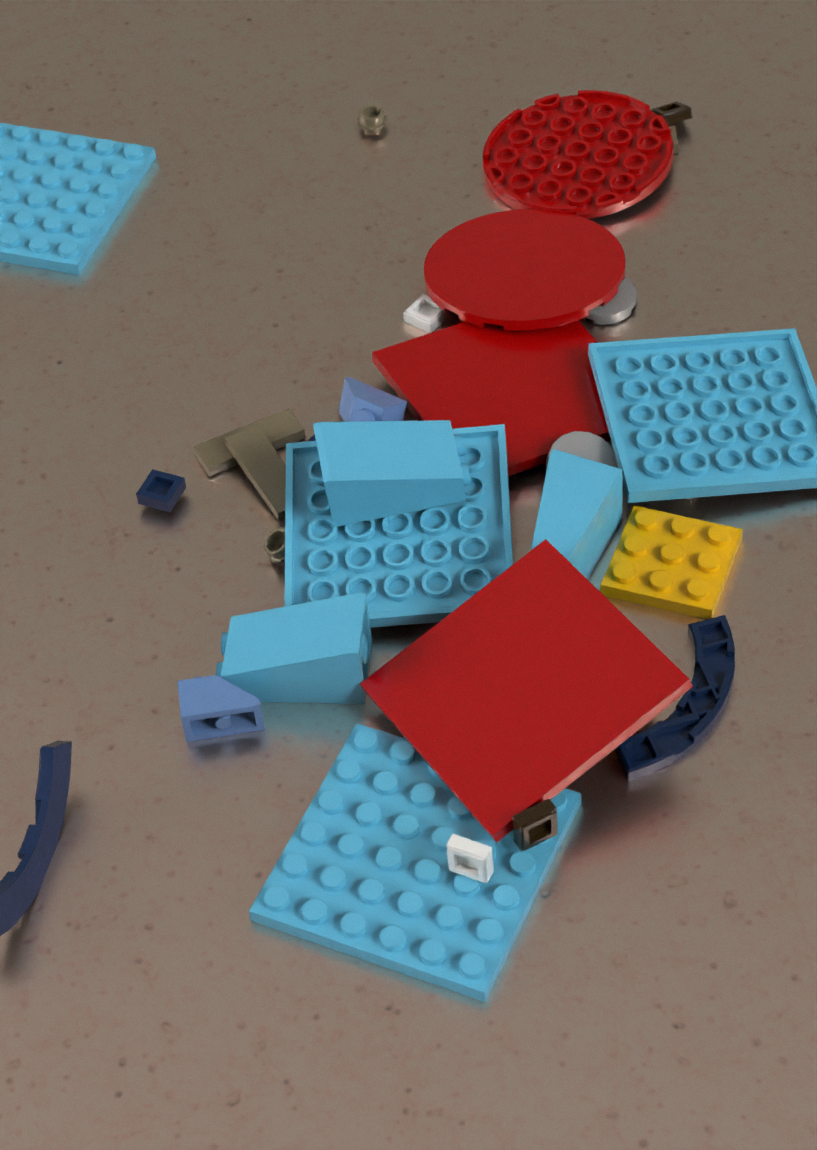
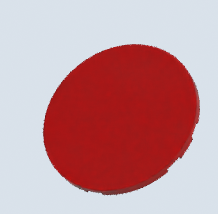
[482,90,674,219]
[424,209,626,331]

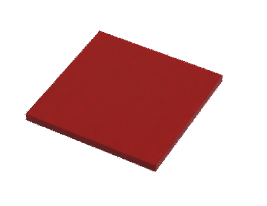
[372,320,611,476]
[360,539,693,843]

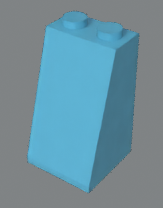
[313,420,471,527]
[530,449,622,580]
[216,593,372,704]

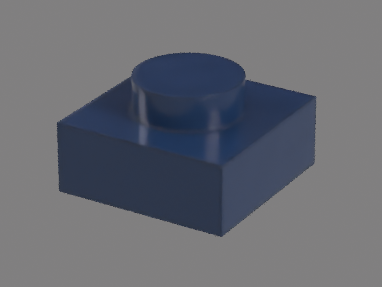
[136,469,186,512]

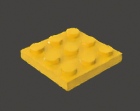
[600,505,743,620]

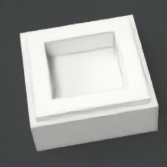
[403,294,451,333]
[446,834,494,883]

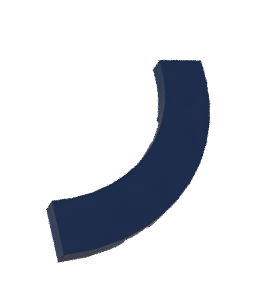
[615,615,735,781]
[0,741,72,936]

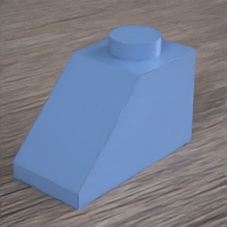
[338,377,407,422]
[177,675,265,742]

